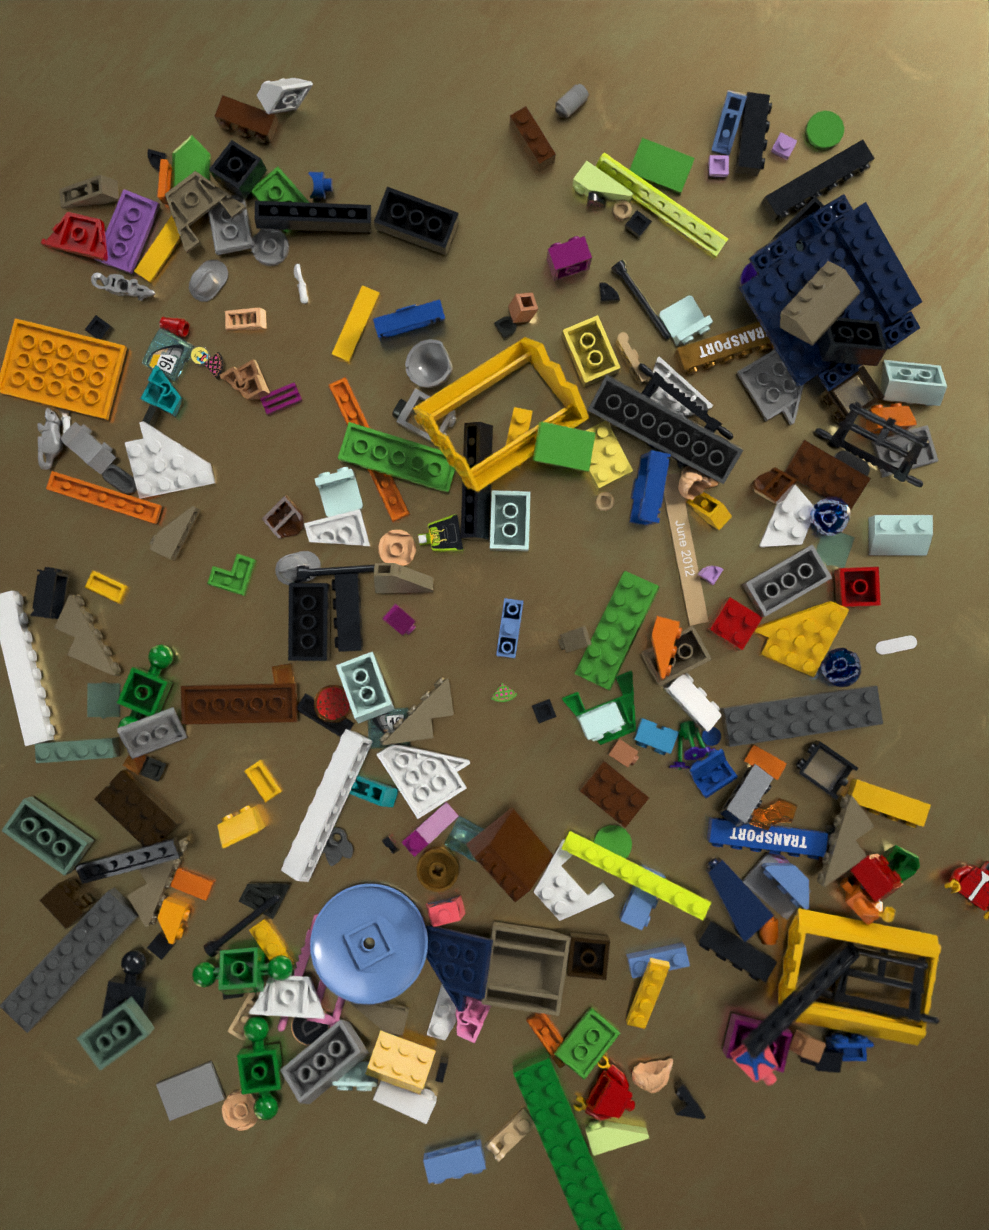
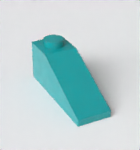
[349,775,399,808]

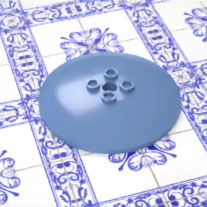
[310,884,428,1004]

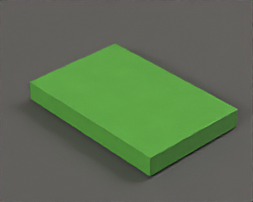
[630,138,695,195]
[250,166,310,234]
[533,422,596,472]
[554,1007,620,1080]

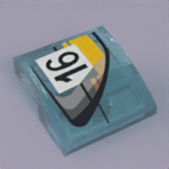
[142,328,194,381]
[367,708,410,749]

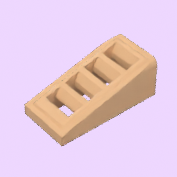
[225,307,266,331]

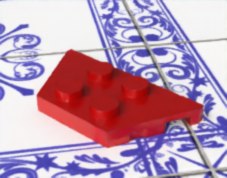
[41,212,108,261]

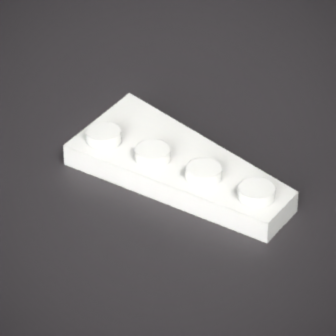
[427,984,457,1040]

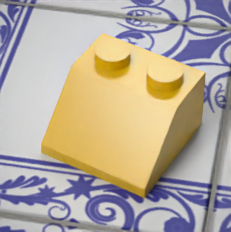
[217,805,265,849]

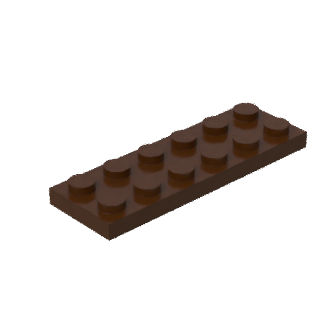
[181,683,298,725]

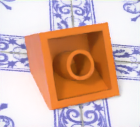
[866,403,917,434]

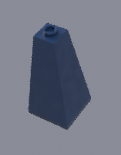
[705,857,774,942]

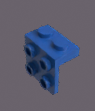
[689,749,738,799]
[825,1033,874,1061]

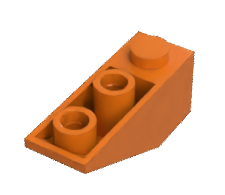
[651,616,682,680]

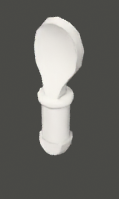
[294,264,308,304]
[59,408,71,434]

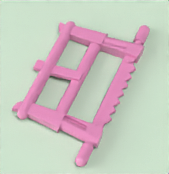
[277,914,345,1032]

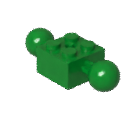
[117,644,173,728]
[192,947,293,995]
[237,1016,284,1121]

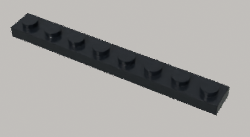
[742,941,860,1059]

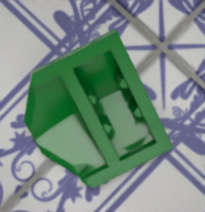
[883,845,920,883]

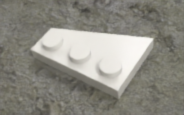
[304,509,370,546]

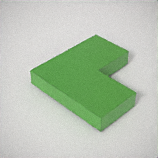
[207,554,256,596]

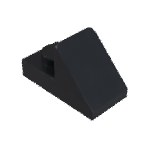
[800,1047,844,1073]
[673,1079,706,1119]

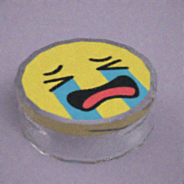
[190,346,210,366]

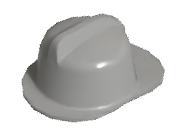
[189,260,228,301]
[275,551,321,585]

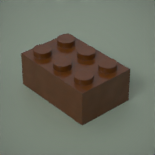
[579,760,649,828]

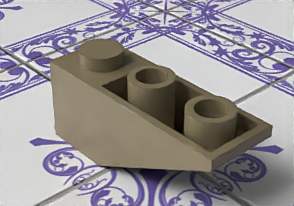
[374,563,433,593]

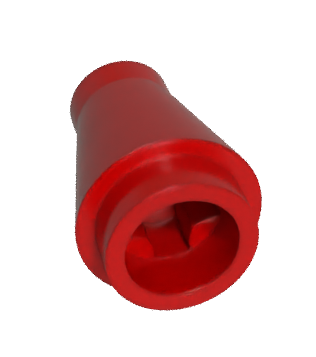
[159,317,190,337]

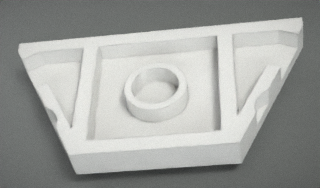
[650,357,714,418]
[759,485,817,547]
[249,976,325,1019]

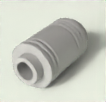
[555,84,589,118]

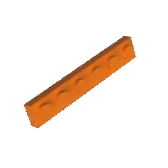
[46,471,163,524]

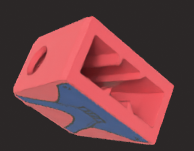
[425,895,466,927]
[730,1044,778,1086]

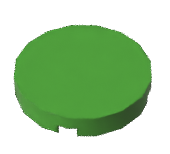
[805,110,845,150]
[594,824,632,859]

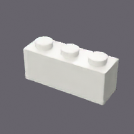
[373,1080,437,1124]

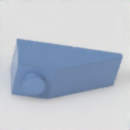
[711,90,747,155]

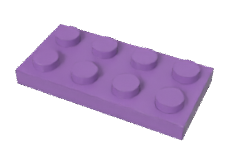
[96,189,160,275]

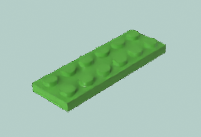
[338,422,455,493]
[575,571,660,691]

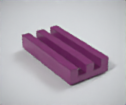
[260,382,302,415]

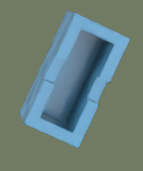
[633,718,679,756]

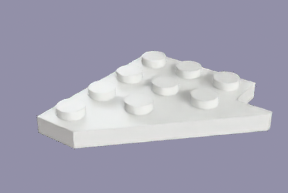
[125,421,215,499]
[376,744,470,819]

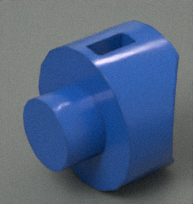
[308,172,333,199]

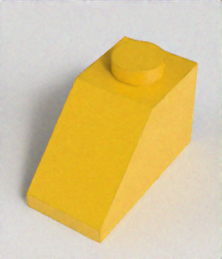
[686,491,732,530]

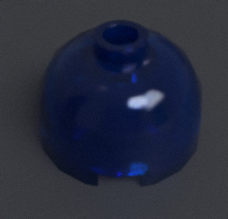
[810,496,851,536]
[821,648,862,687]

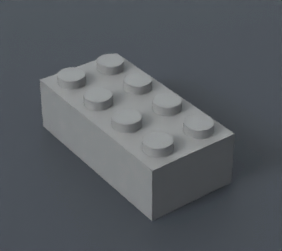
[742,545,832,617]
[280,1019,370,1104]

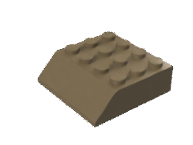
[481,921,571,1016]

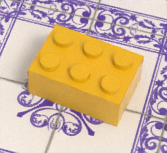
[365,1031,435,1095]

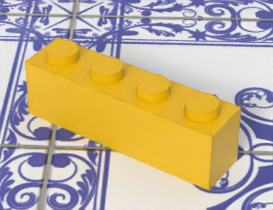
[847,778,931,828]

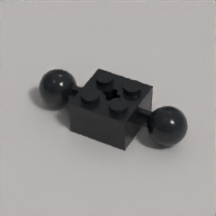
[102,950,153,1017]

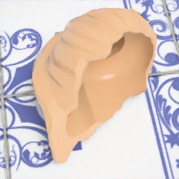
[678,466,719,500]
[632,1058,673,1094]

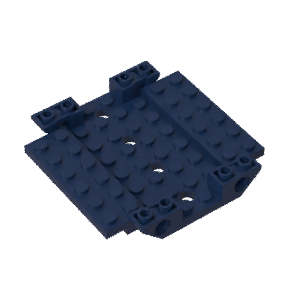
[739,194,923,392]

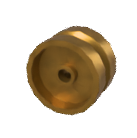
[416,846,460,892]

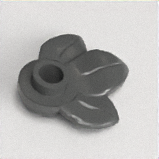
[322,828,353,866]

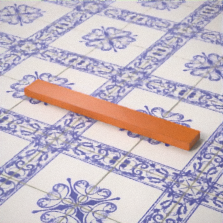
[329,377,410,522]

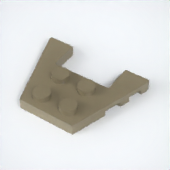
[165,171,246,253]

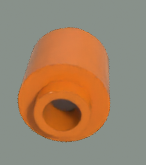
[759,916,779,945]

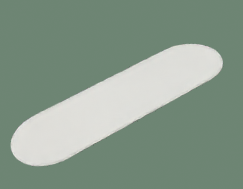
[876,635,917,655]

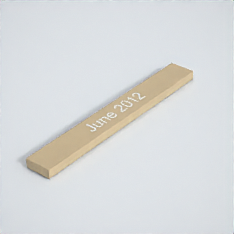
[663,473,709,626]

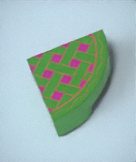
[491,683,517,702]

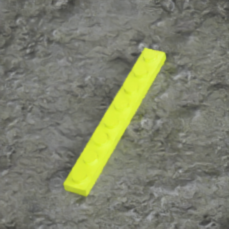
[595,153,728,256]
[561,831,711,920]

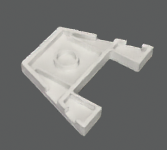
[534,839,615,921]

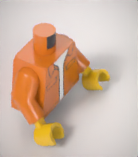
[840,877,896,925]

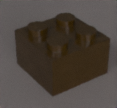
[39,878,94,929]
[566,932,610,980]

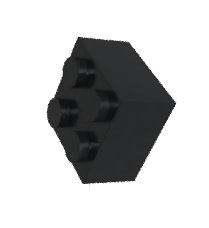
[209,140,267,199]

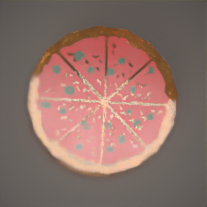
[314,685,351,723]

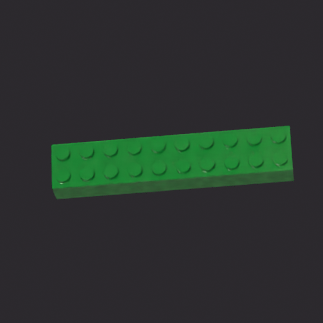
[513,1051,624,1230]

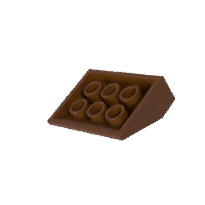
[466,807,553,902]

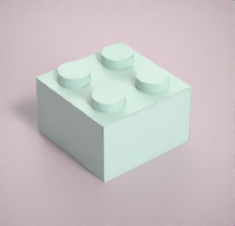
[577,701,625,741]

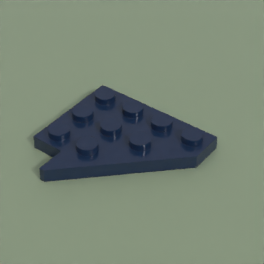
[425,923,493,1012]

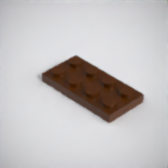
[784,440,871,511]

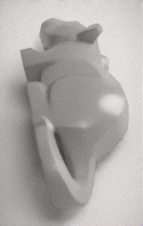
[91,272,156,301]
[38,407,64,470]

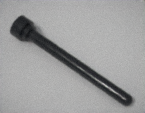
[611,259,670,340]
[296,565,375,581]
[204,894,281,958]

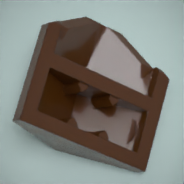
[753,467,797,504]
[262,495,304,539]

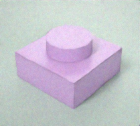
[771,132,797,160]
[709,155,729,177]

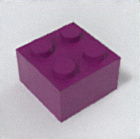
[547,236,592,281]

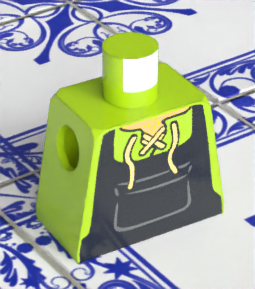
[418,514,464,552]

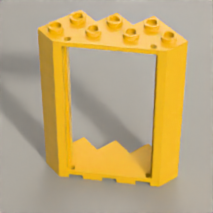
[413,337,590,492]
[778,909,941,1046]

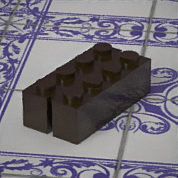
[94,769,182,846]

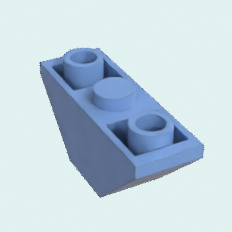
[496,598,523,658]
[761,863,809,910]

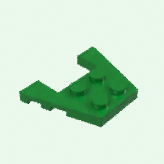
[562,670,636,745]

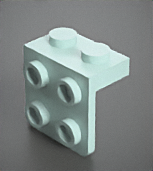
[659,295,713,346]
[314,467,363,517]
[332,1062,378,1091]

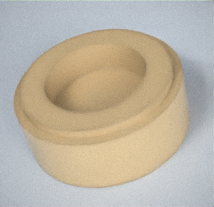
[612,200,632,221]
[595,492,615,512]

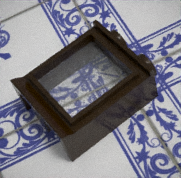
[821,366,885,423]

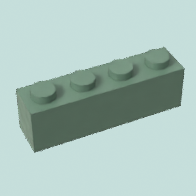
[35,737,120,763]

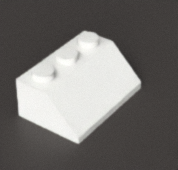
[663,673,722,732]

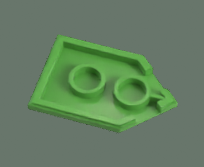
[171,135,211,189]

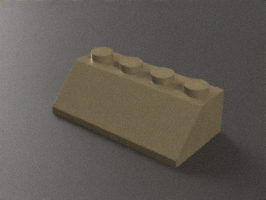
[780,261,860,345]

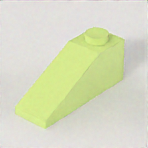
[572,161,633,202]
[585,1120,649,1156]

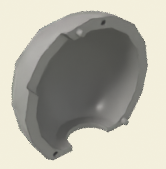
[405,339,453,388]

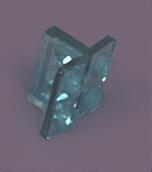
[444,816,484,862]

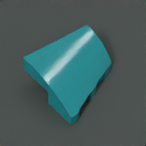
[140,365,182,417]

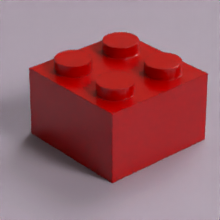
[834,567,881,608]
[706,597,763,651]
[850,854,903,902]

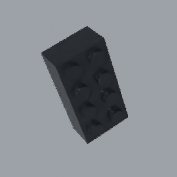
[374,187,459,255]
[288,583,330,661]

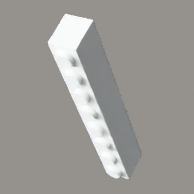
[0,591,55,746]
[281,729,373,882]

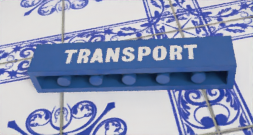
[707,817,828,859]

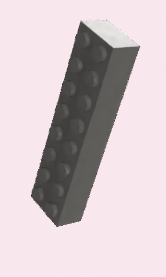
[588,375,743,484]
[720,685,883,747]
[0,887,139,1033]

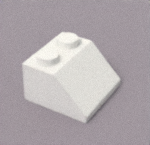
[257,78,313,114]

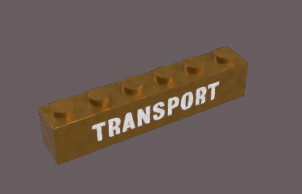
[675,322,772,375]

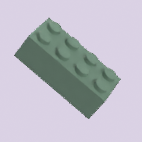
[1,796,94,876]

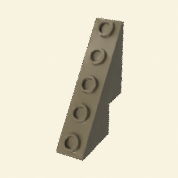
[54,595,121,676]
[379,677,454,745]
[817,794,875,887]
[127,838,188,927]

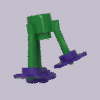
[669,721,716,770]

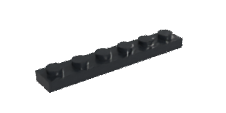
[75,837,183,884]

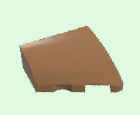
[220,359,270,400]

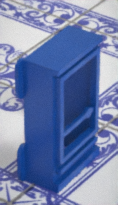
[373,300,445,340]
[629,450,671,526]

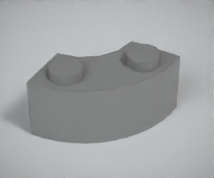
[60,422,116,474]

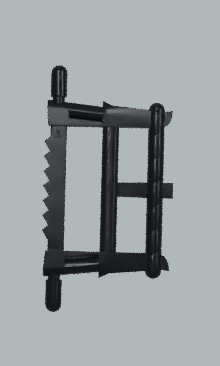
[638,363,734,469]
[815,401,929,488]
[819,946,940,1024]

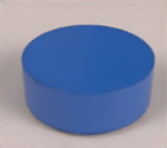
[701,727,721,746]

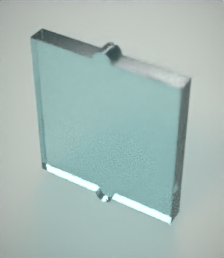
[816,527,855,568]
[87,681,120,719]

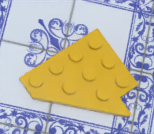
[755,601,849,677]

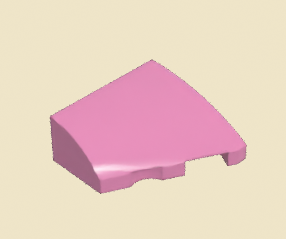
[456,996,491,1043]

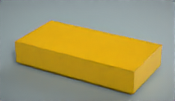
[84,570,128,604]
[244,760,282,803]

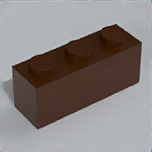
[214,95,279,143]
[510,106,556,172]

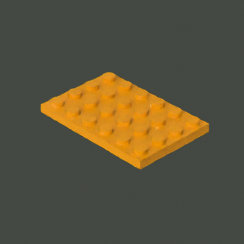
[0,318,127,420]

